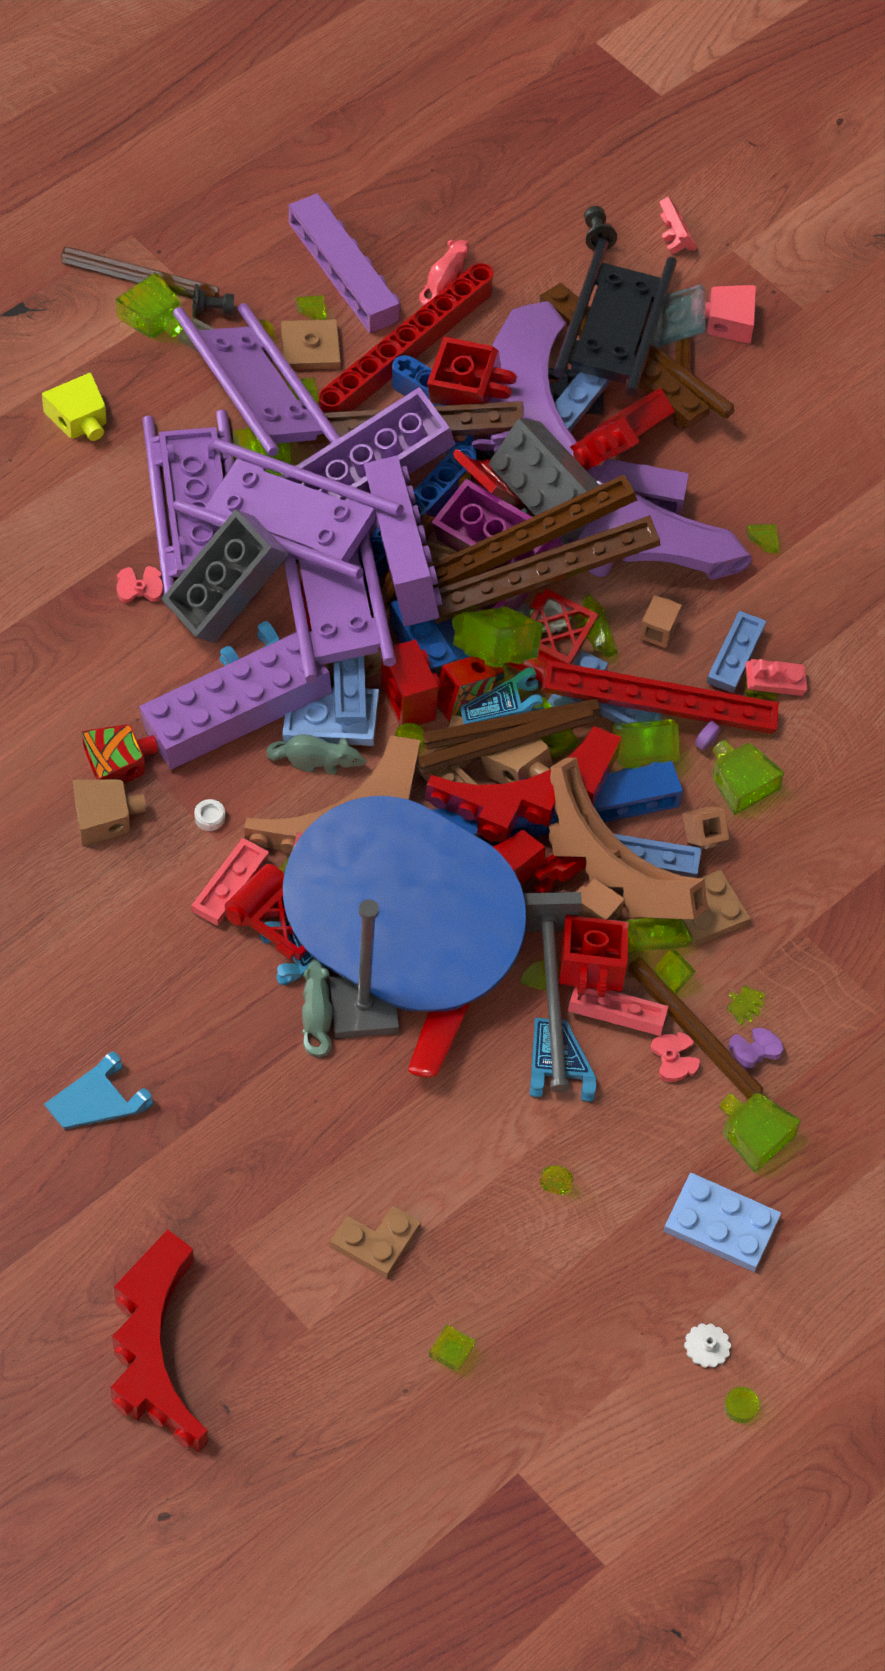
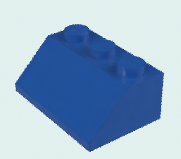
[389,600,475,677]

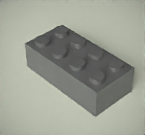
[488,418,600,540]
[161,509,289,643]

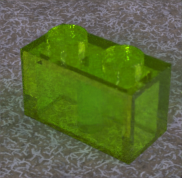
[613,719,680,769]

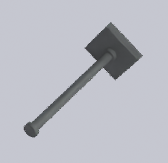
[523,892,582,1092]
[328,899,399,1039]

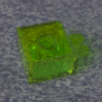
[452,606,543,667]

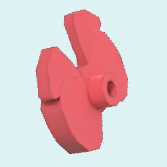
[117,566,163,604]
[650,1032,700,1082]

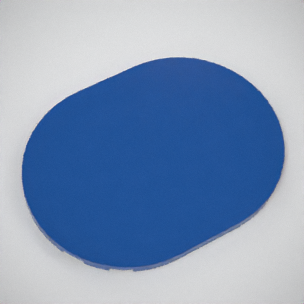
[283,796,526,1013]

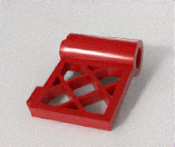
[453,449,528,510]
[501,588,599,684]
[225,864,307,960]

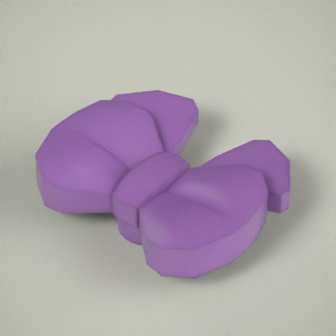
[472,431,510,452]
[728,1028,783,1068]

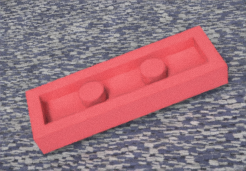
[191,838,269,926]
[568,986,669,1036]

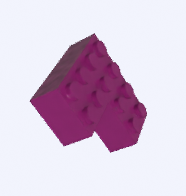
[431,479,563,639]

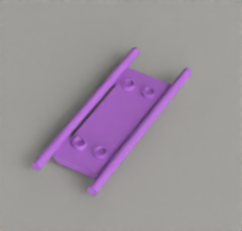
[173,303,340,456]
[142,410,234,607]
[173,439,404,579]
[284,532,396,683]

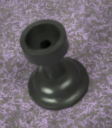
[584,206,617,251]
[192,284,234,317]

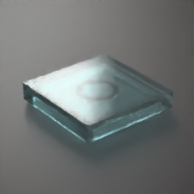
[651,284,705,347]

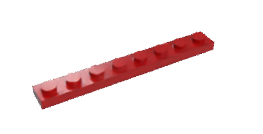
[541,660,779,734]

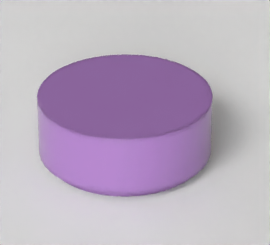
[694,721,721,751]

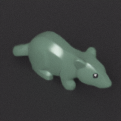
[266,734,367,775]
[302,958,333,1058]

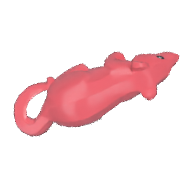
[419,240,469,307]

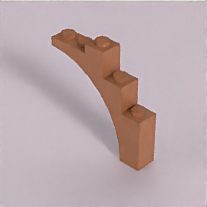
[244,735,420,854]
[549,758,708,919]

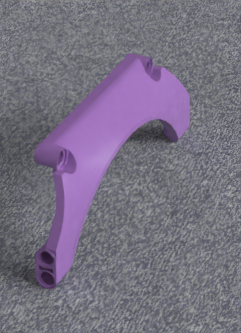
[485,301,753,580]

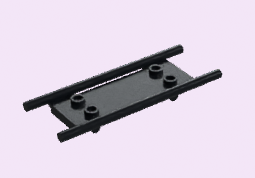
[553,238,677,397]

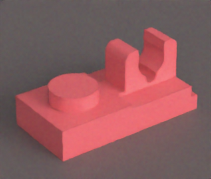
[659,196,698,254]
[745,659,807,696]

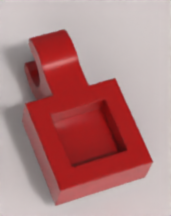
[532,854,586,893]

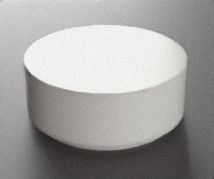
[194,799,225,831]

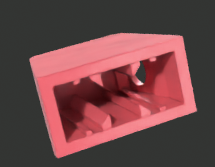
[692,285,756,344]

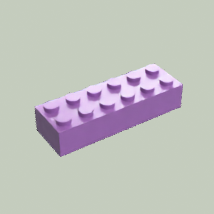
[279,387,456,500]
[364,455,443,627]
[139,632,332,770]

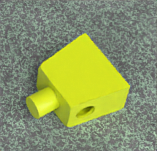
[42,373,107,441]

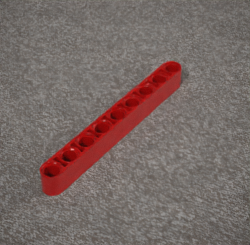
[318,263,494,413]

